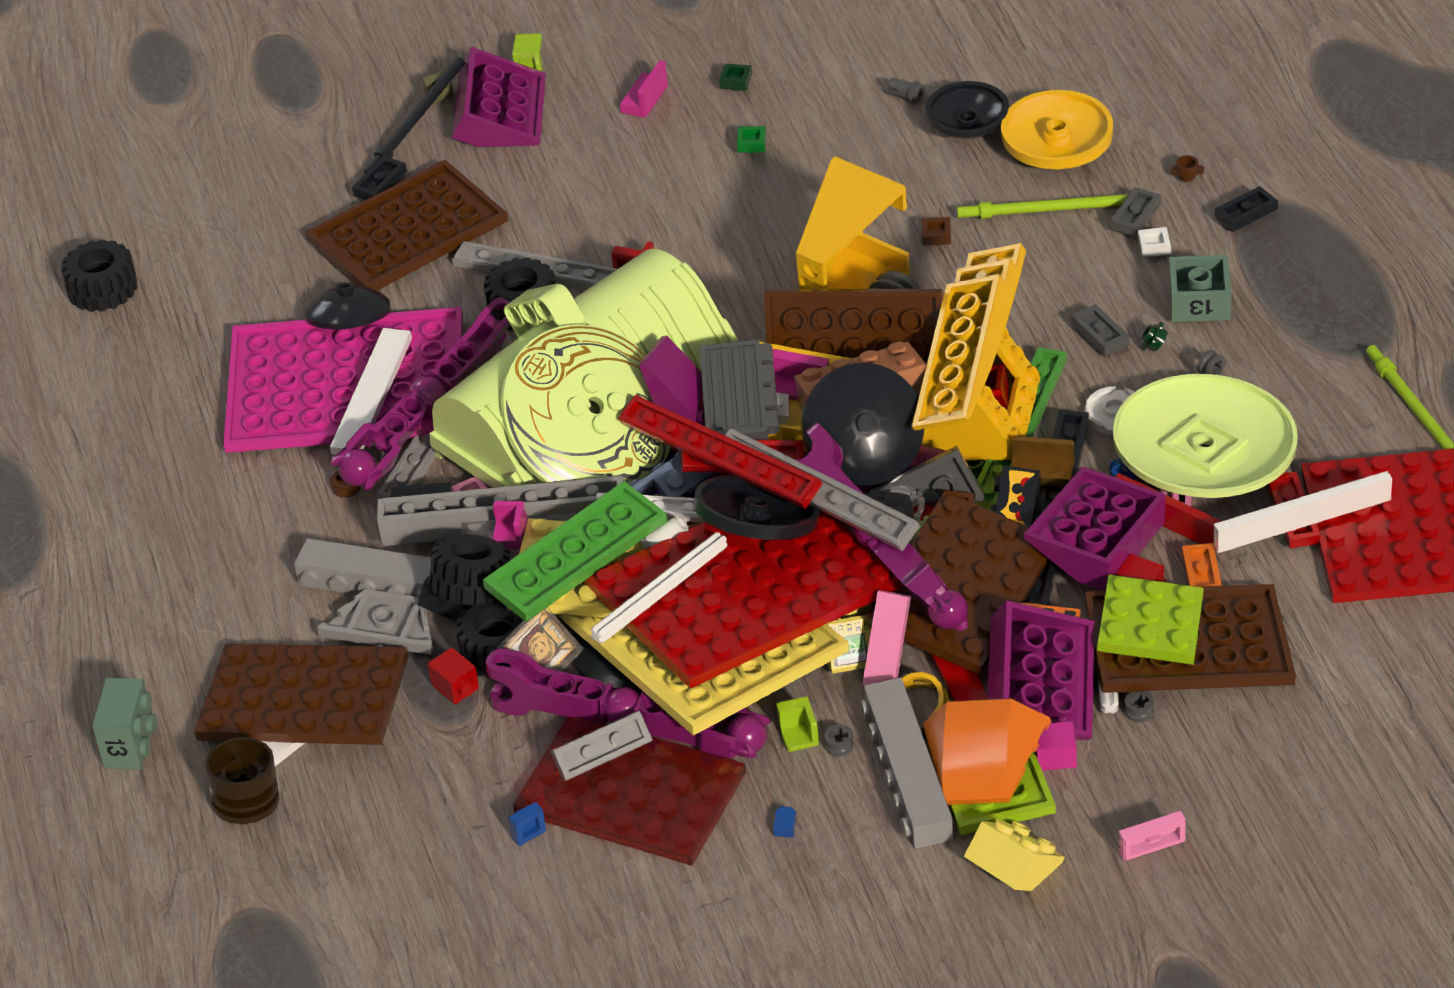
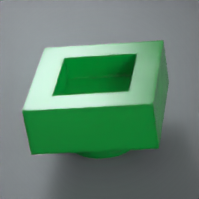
[737,126,766,153]

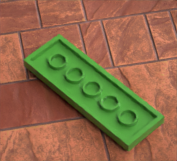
[483,481,667,622]

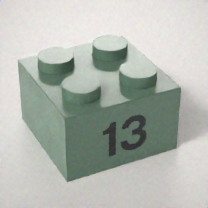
[1169,255,1232,322]
[92,678,158,769]

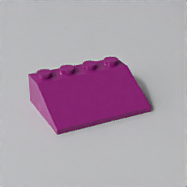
[452,46,546,147]
[1024,466,1166,591]
[988,600,1095,740]

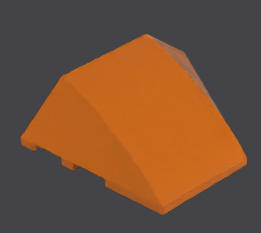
[923,699,1052,805]

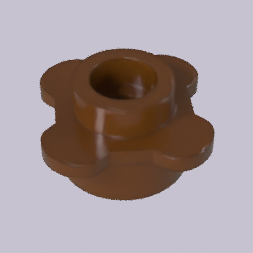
[1170,155,1204,182]

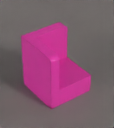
[492,501,528,549]
[1036,721,1077,771]

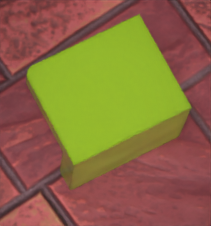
[513,33,543,72]
[776,696,819,752]

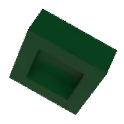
[719,63,752,91]

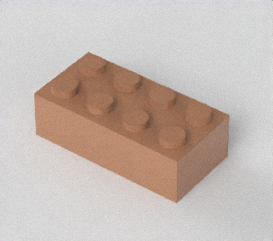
[794,342,926,411]

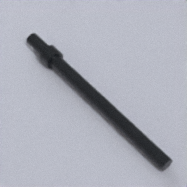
[364,57,465,173]

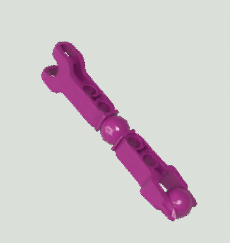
[330,298,510,492]
[782,422,968,631]
[486,649,770,758]

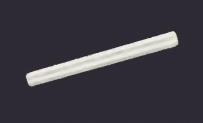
[591,532,727,643]

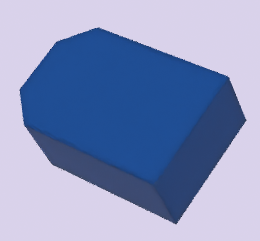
[773,806,796,837]

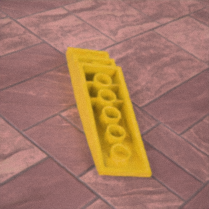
[912,243,1026,430]

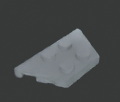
[317,589,433,655]

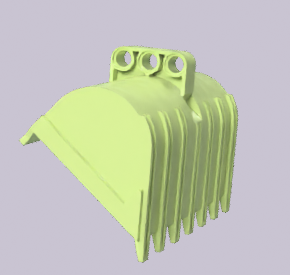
[429,249,739,488]

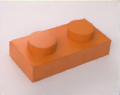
[1182,543,1222,587]

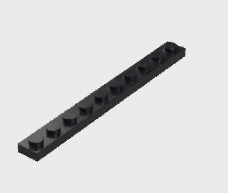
[1023,410,1089,606]

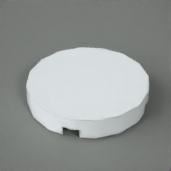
[1085,387,1134,435]

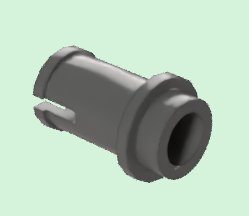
[887,77,924,102]

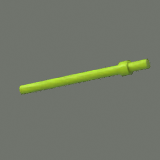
[957,194,1128,219]
[1366,345,1454,450]

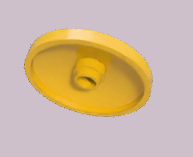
[1001,90,1113,169]

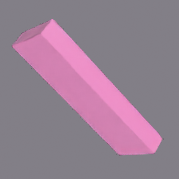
[862,590,911,685]

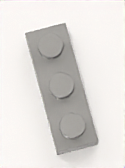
[550,711,653,781]

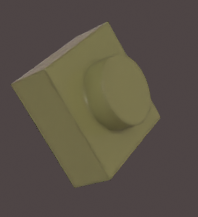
[422,70,454,104]

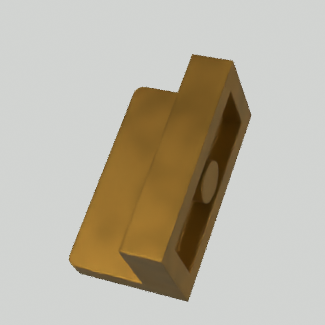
[1011,436,1075,488]

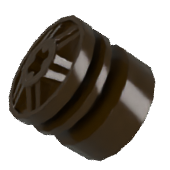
[205,737,280,824]

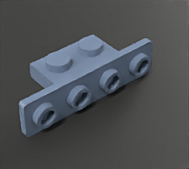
[629,450,720,497]

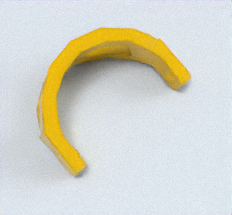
[902,672,950,718]

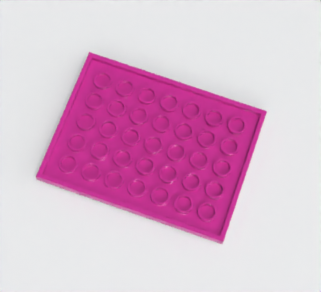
[224,307,463,453]

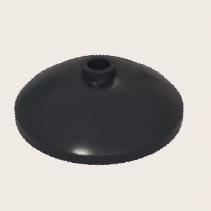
[926,81,1009,139]
[304,282,391,329]

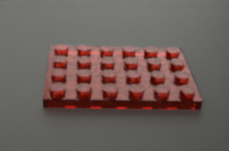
[513,717,746,866]

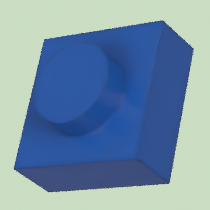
[508,802,546,846]

